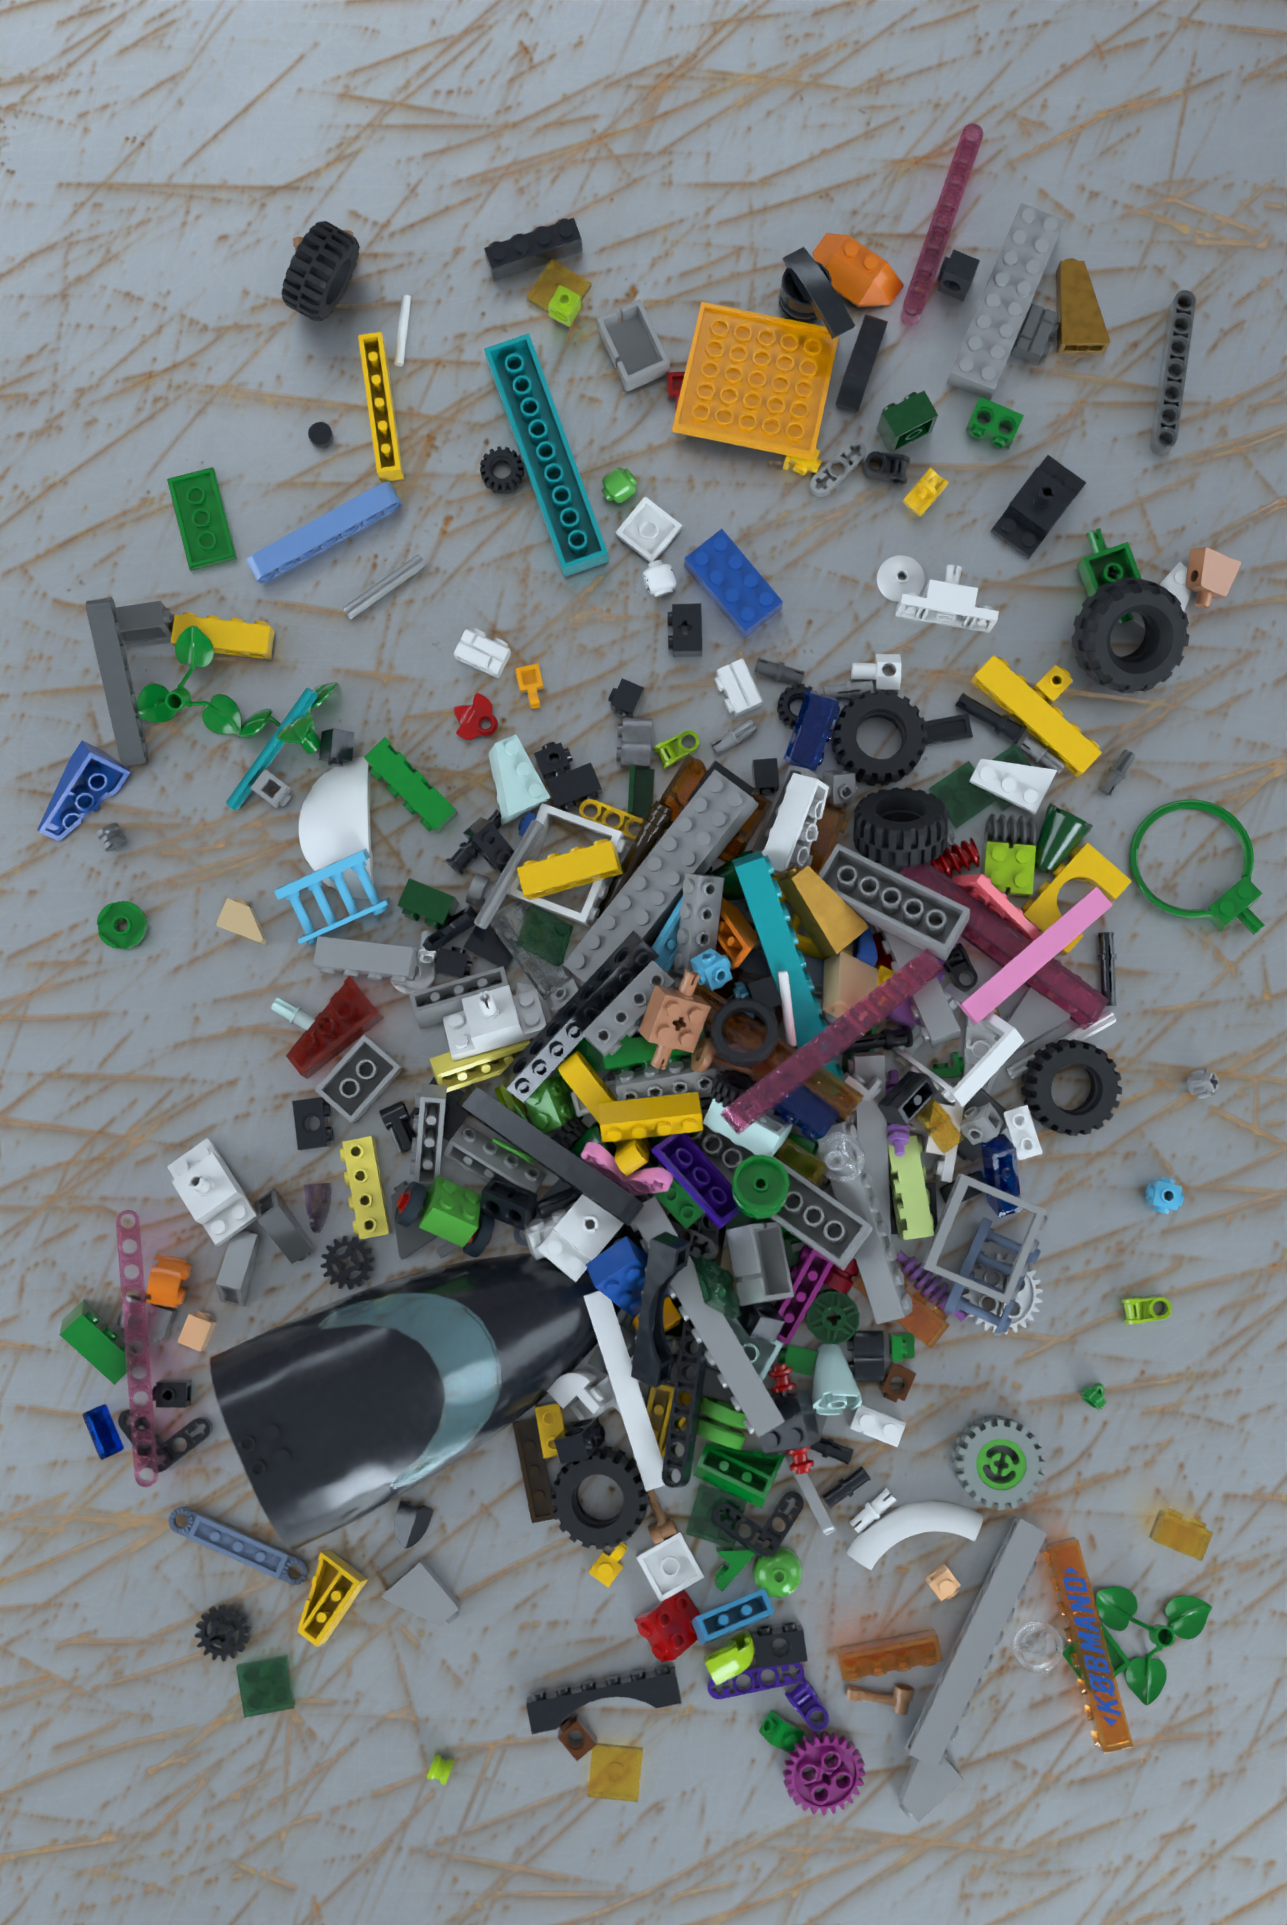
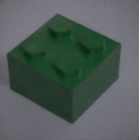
[877,391,938,453]
[397,878,459,930]

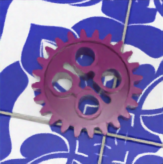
[782,1731,866,1816]

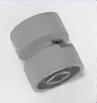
[466,873,507,915]

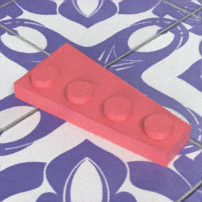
[949,874,1041,946]

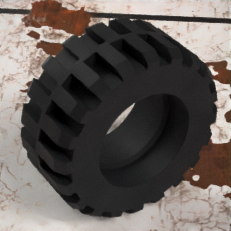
[281,221,360,321]
[832,689,927,786]
[853,787,948,868]
[1021,1039,1122,1136]
[551,1446,650,1549]

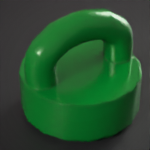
[1080,1383,1106,1410]

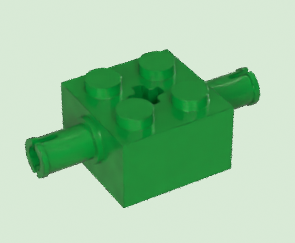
[1077,528,1142,624]

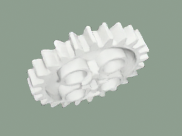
[961,1253,1043,1334]

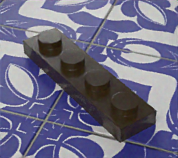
[512,1418,555,1523]

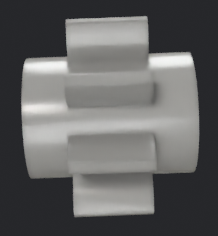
[1187,1067,1219,1099]

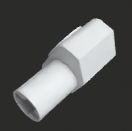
[851,654,901,690]

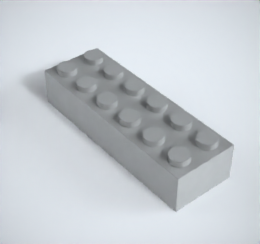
[818,844,970,961]

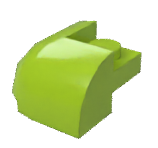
[704,1629,754,1685]

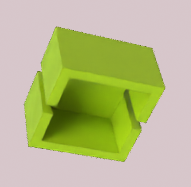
[980,841,1036,898]

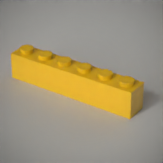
[358,332,404,482]
[971,655,1102,778]

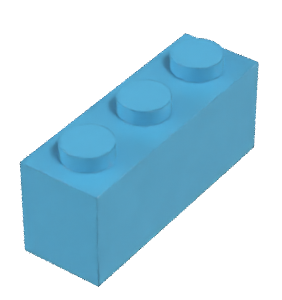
[691,1588,775,1646]

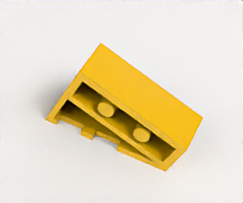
[297,1549,368,1647]

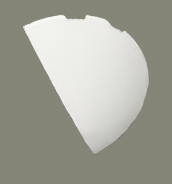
[299,757,374,900]

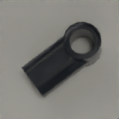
[379,1101,417,1154]

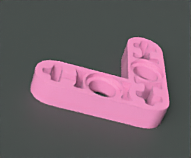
[581,1142,674,1196]

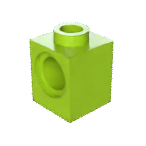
[548,285,581,327]

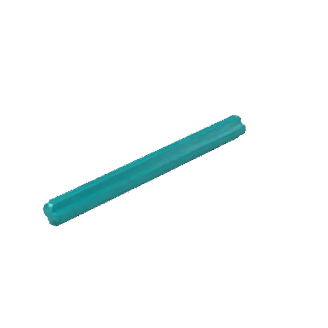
[226,688,318,811]

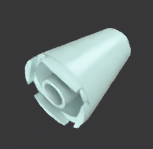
[812,1343,862,1416]

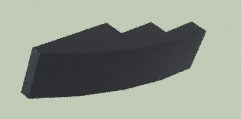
[783,247,855,339]

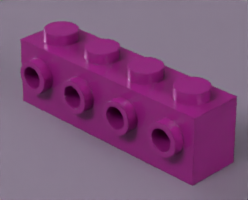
[774,1245,833,1345]

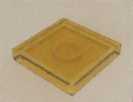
[526,259,592,314]
[588,1743,643,1802]

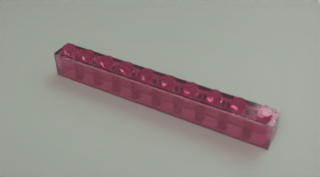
[896,863,1109,1030]

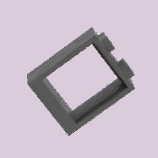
[116,601,174,644]

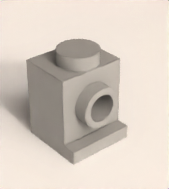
[250,769,291,809]

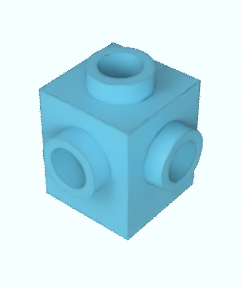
[690,948,733,990]
[1145,1177,1184,1214]

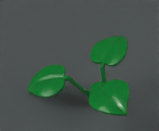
[137,625,242,734]
[237,682,338,754]
[1095,1586,1212,1705]

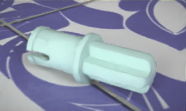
[271,998,319,1033]

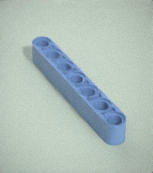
[246,482,402,583]

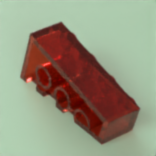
[286,976,384,1079]

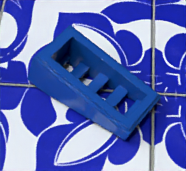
[853,921,878,967]

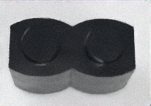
[847,1330,885,1382]

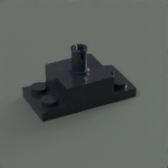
[990,455,1087,559]

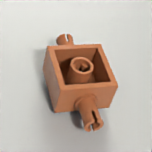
[639,969,711,1070]

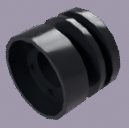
[778,261,832,324]

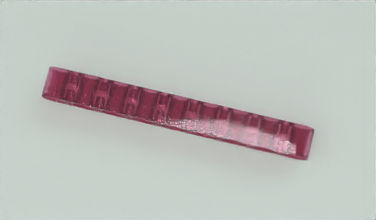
[900,123,983,326]

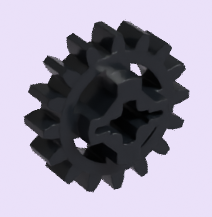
[320,1236,376,1290]
[195,1603,252,1662]

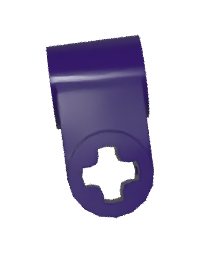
[785,1678,829,1731]

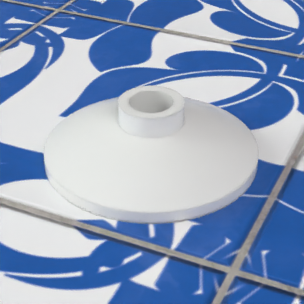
[877,555,925,603]

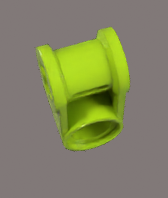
[653,730,700,770]
[1121,1295,1172,1324]

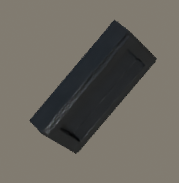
[924,713,973,747]

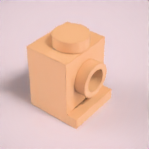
[925,1563,961,1601]

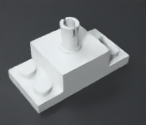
[895,565,999,633]
[442,985,547,1061]
[909,1082,964,1182]
[167,1138,257,1247]
[537,1194,624,1282]

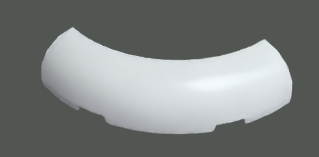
[846,1501,983,1570]

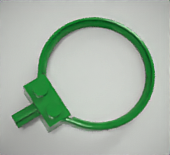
[1129,799,1265,935]

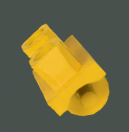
[903,468,949,517]

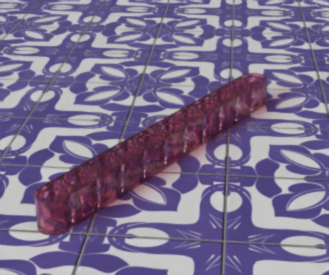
[720,949,944,1135]
[116,1209,158,1487]

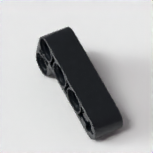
[836,314,888,411]

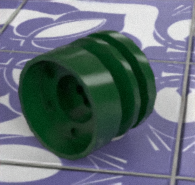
[804,1289,860,1344]

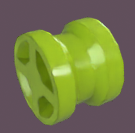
[427,1753,454,1785]

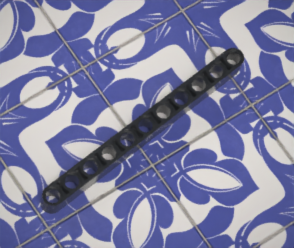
[662,1214,727,1488]

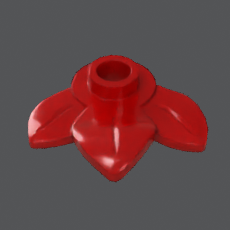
[454,693,498,740]

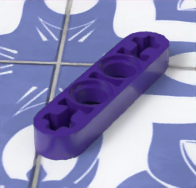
[707,1662,804,1699]

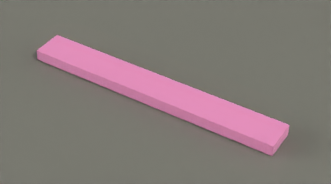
[959,887,1113,1025]

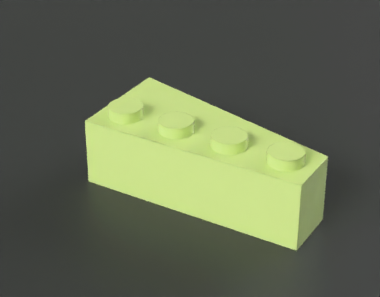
[888,1135,934,1240]

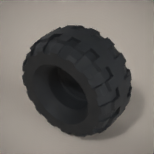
[1072,578,1190,693]

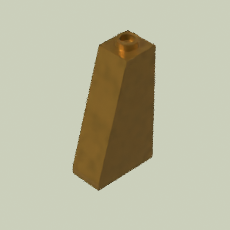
[1056,258,1110,353]
[778,865,869,957]

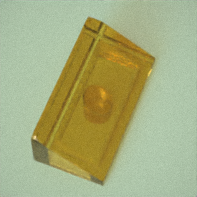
[775,1137,827,1186]

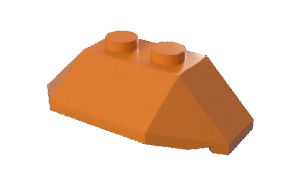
[813,233,904,307]
[716,897,759,970]

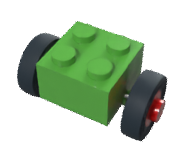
[394,1175,495,1258]

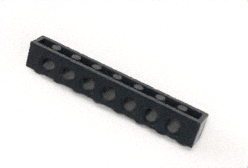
[499,931,659,1103]

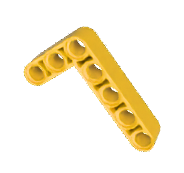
[579,799,667,849]
[557,1051,651,1176]

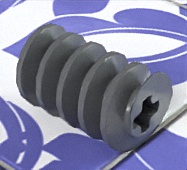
[984,813,1037,846]

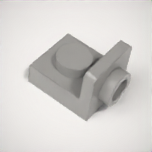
[840,1072,882,1102]

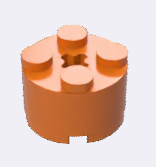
[146,1254,192,1308]

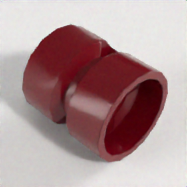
[823,1258,860,1295]

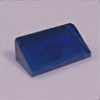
[82,1404,124,1460]

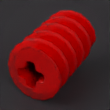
[927,837,980,882]

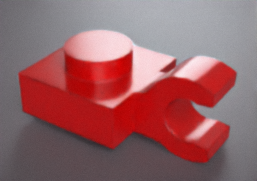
[667,372,685,412]

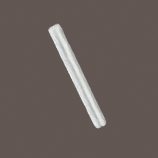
[1006,1011,1116,1079]

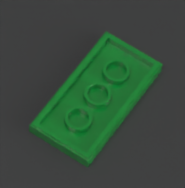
[167,467,237,571]

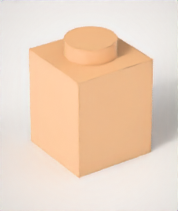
[177,1310,217,1351]

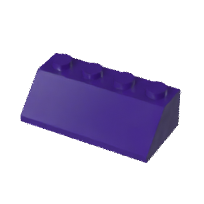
[651,1133,740,1230]

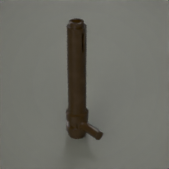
[596,800,673,919]

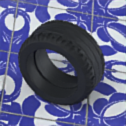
[711,997,778,1067]

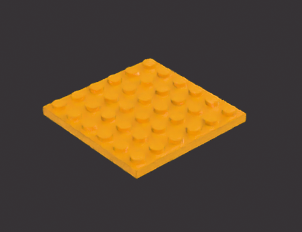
[672,301,839,461]

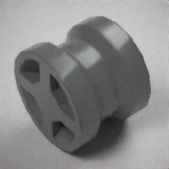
[96,823,127,852]

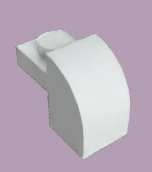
[547,1370,608,1414]

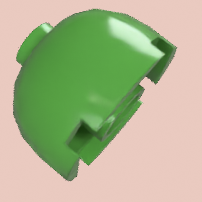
[752,1545,803,1598]

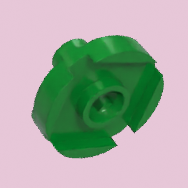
[97,901,148,950]

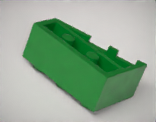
[60,1300,137,1385]
[693,1444,785,1509]

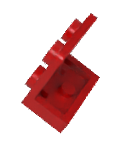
[634,1589,701,1662]

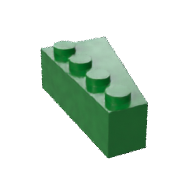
[364,737,458,834]
[603,1022,709,1074]

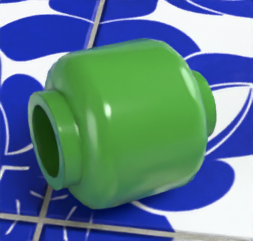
[601,467,638,503]

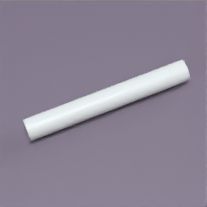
[394,295,411,367]
[778,971,797,1047]

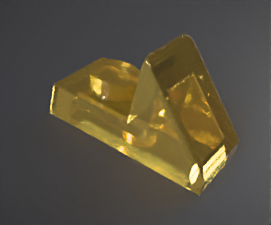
[916,1099,964,1154]

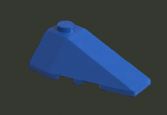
[37,740,130,841]

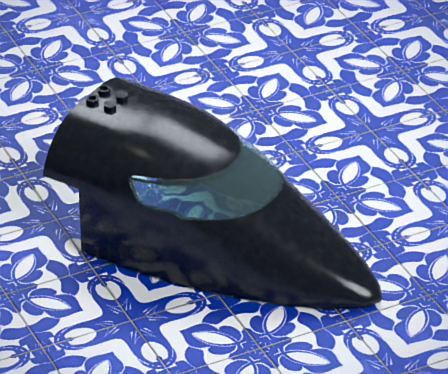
[210,1253,621,1550]

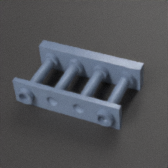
[942,1217,1041,1336]

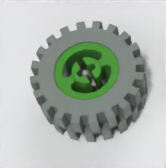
[952,1415,1046,1510]

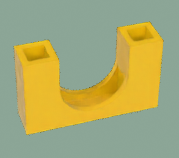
[1021,842,1132,956]

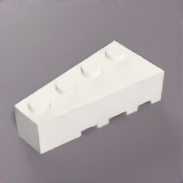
[762,773,829,878]

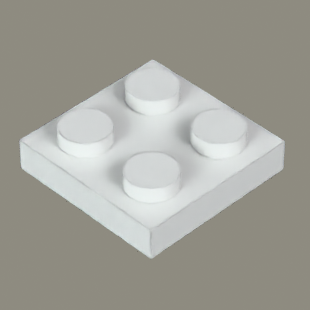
[615,497,682,563]
[636,1531,704,1602]

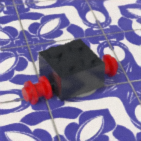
[760,1363,821,1474]

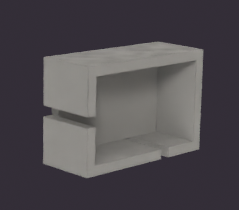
[597,300,670,392]
[726,1222,794,1306]

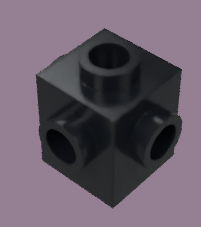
[534,742,573,780]

